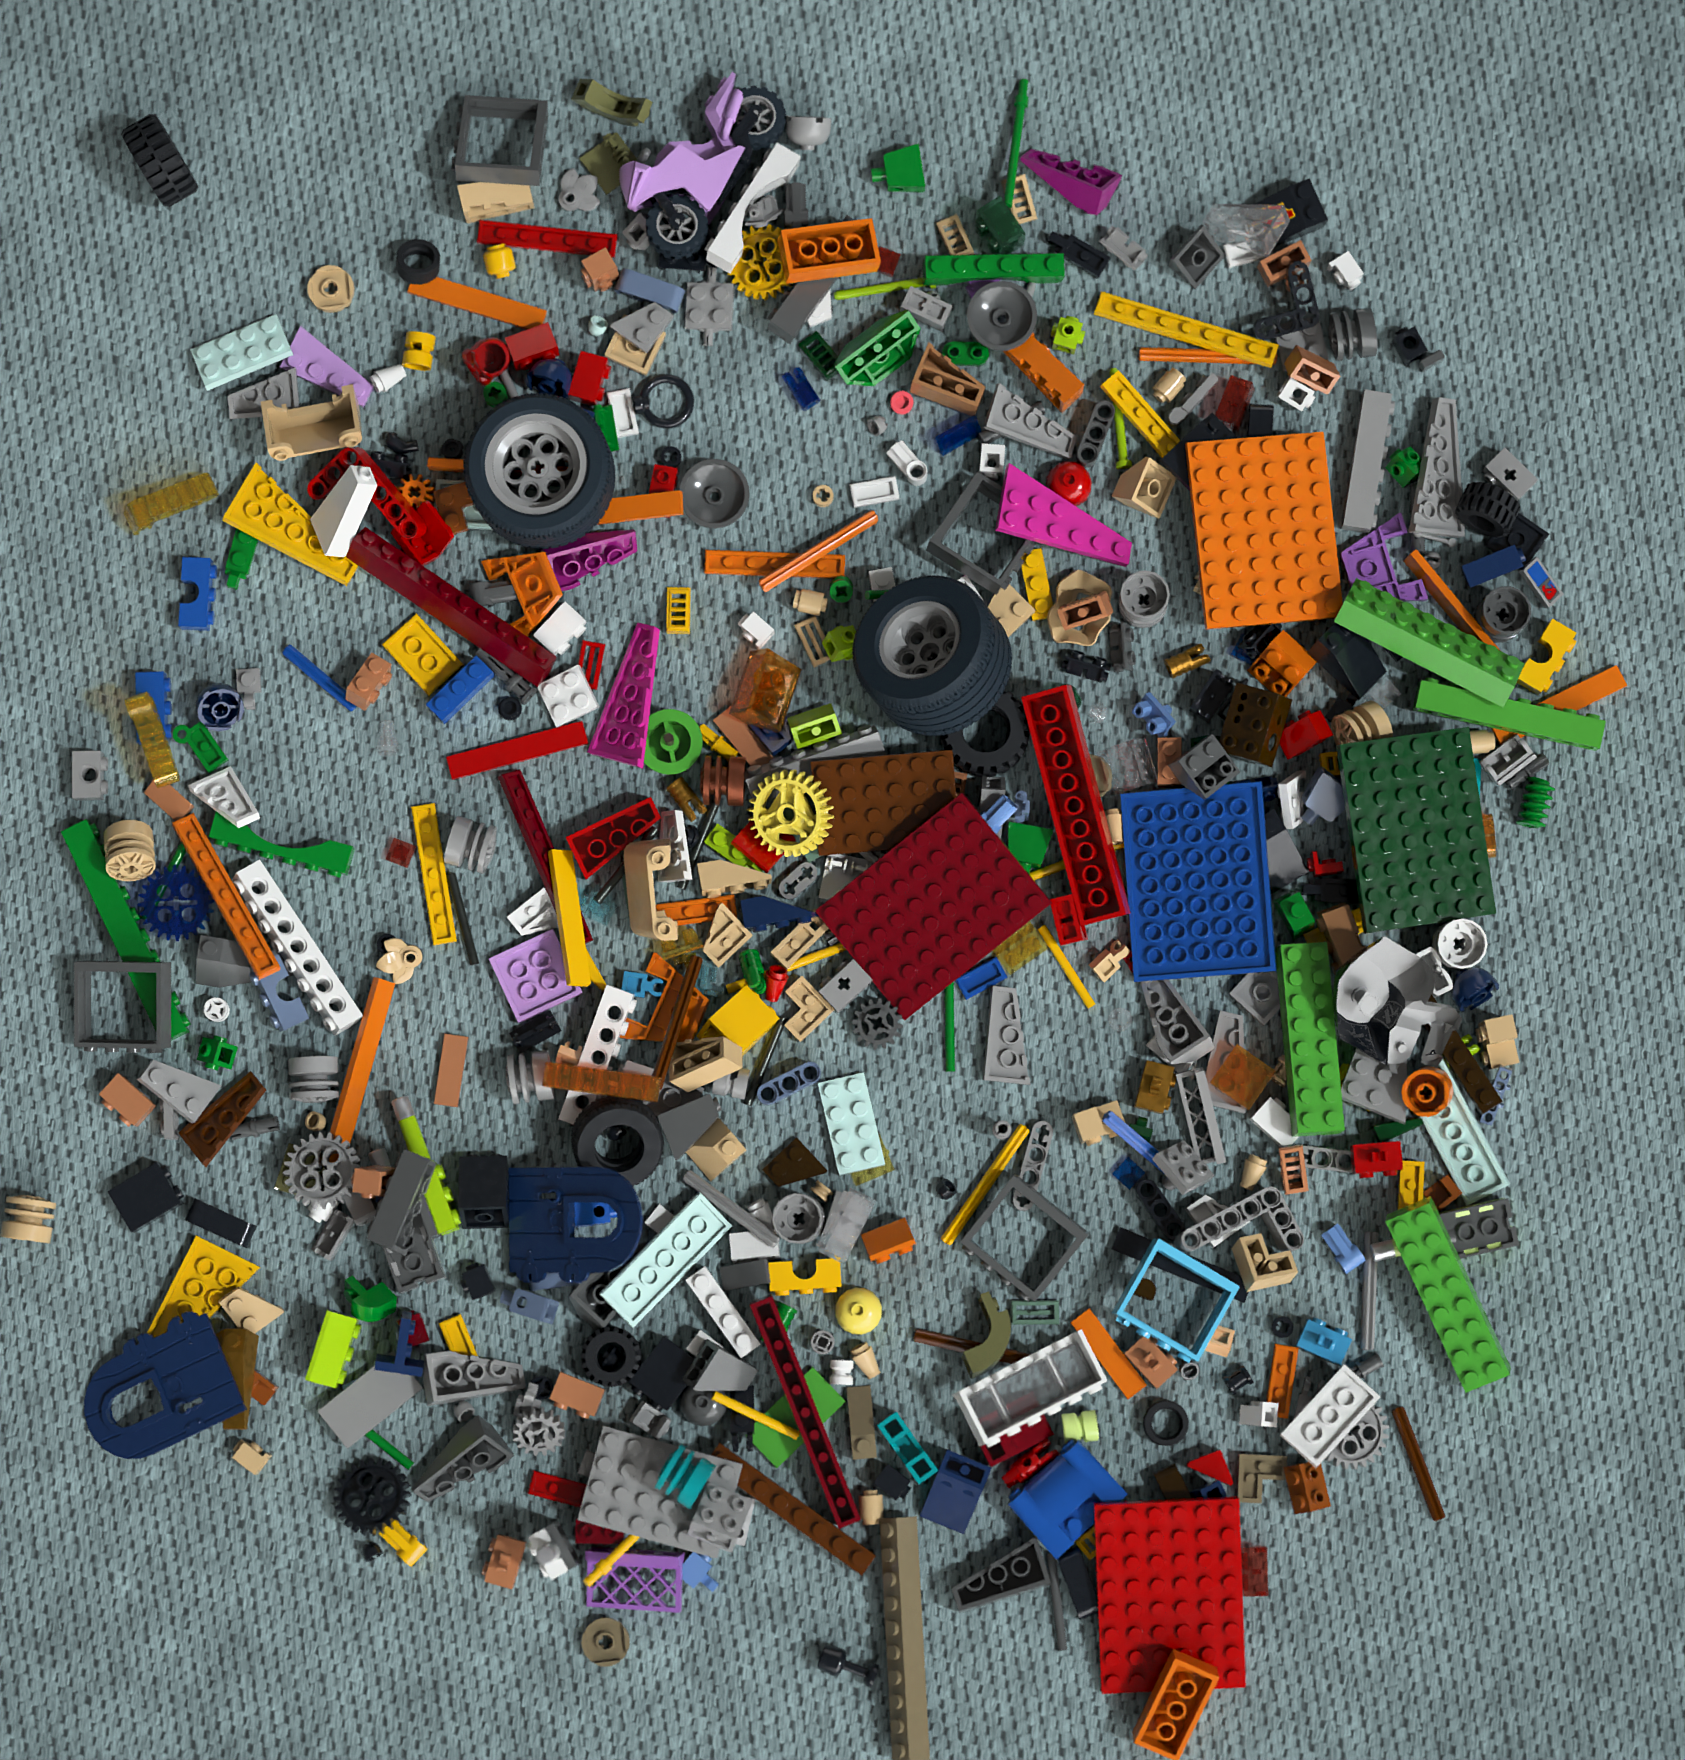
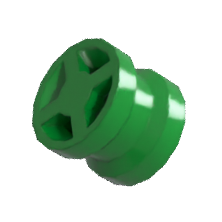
[483,382,508,408]
[830,575,853,603]

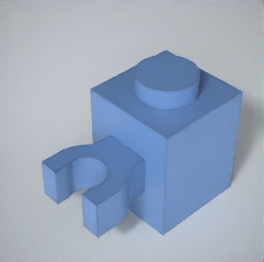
[675,1552,719,1592]

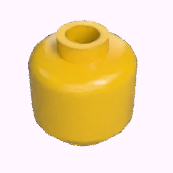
[483,244,516,279]

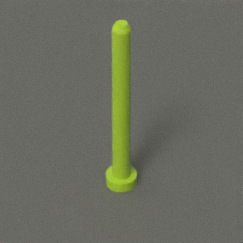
[834,277,936,300]
[1109,368,1132,470]

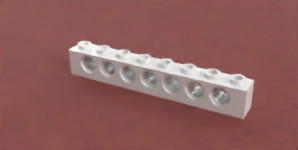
[232,860,363,1036]

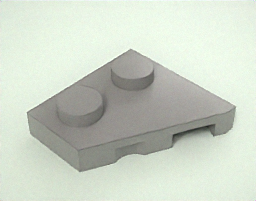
[610,302,674,354]

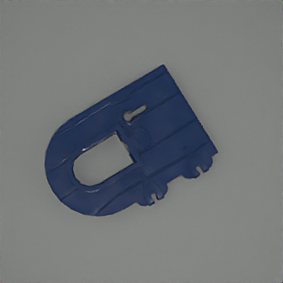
[508,1167,643,1283]
[84,1311,247,1459]

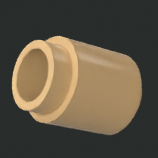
[1152,368,1186,403]
[793,589,828,616]
[1470,730,1495,754]
[859,1490,884,1525]

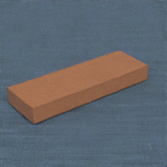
[713,706,773,767]
[434,1034,469,1108]

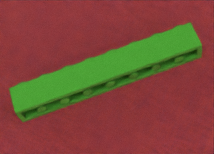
[1412,678,1606,751]

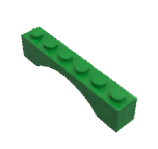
[922,253,1065,286]
[209,811,355,878]

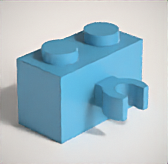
[1295,1317,1352,1366]

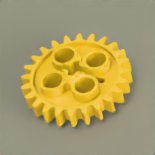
[727,224,792,300]

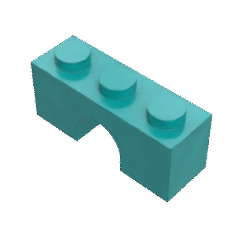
[877,1411,938,1484]

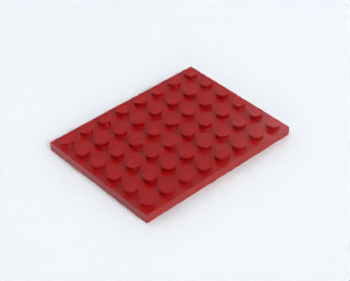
[1094,1496,1246,1694]

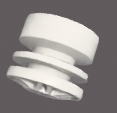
[1432,919,1488,969]

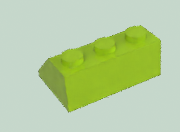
[305,1310,362,1388]

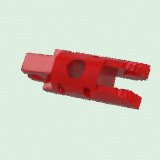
[1001,1438,1059,1488]

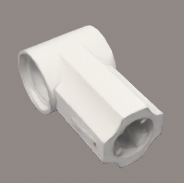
[886,440,927,486]

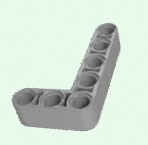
[1174,1186,1304,1253]

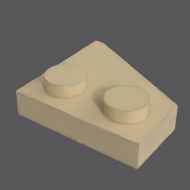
[702,902,753,968]

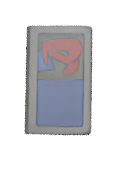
[1518,557,1563,608]

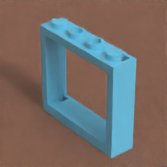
[1112,1238,1240,1363]

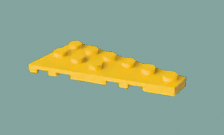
[222,462,358,586]
[147,1236,261,1338]

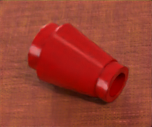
[765,965,789,1002]

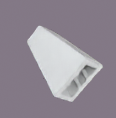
[310,465,377,557]

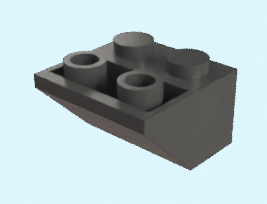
[1168,734,1240,800]

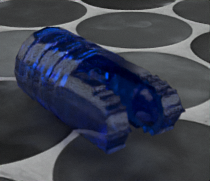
[782,367,821,411]

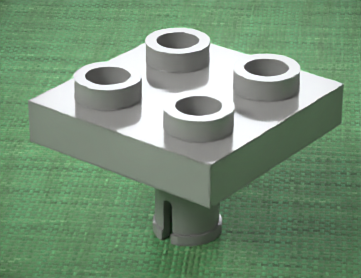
[1152,1140,1215,1195]

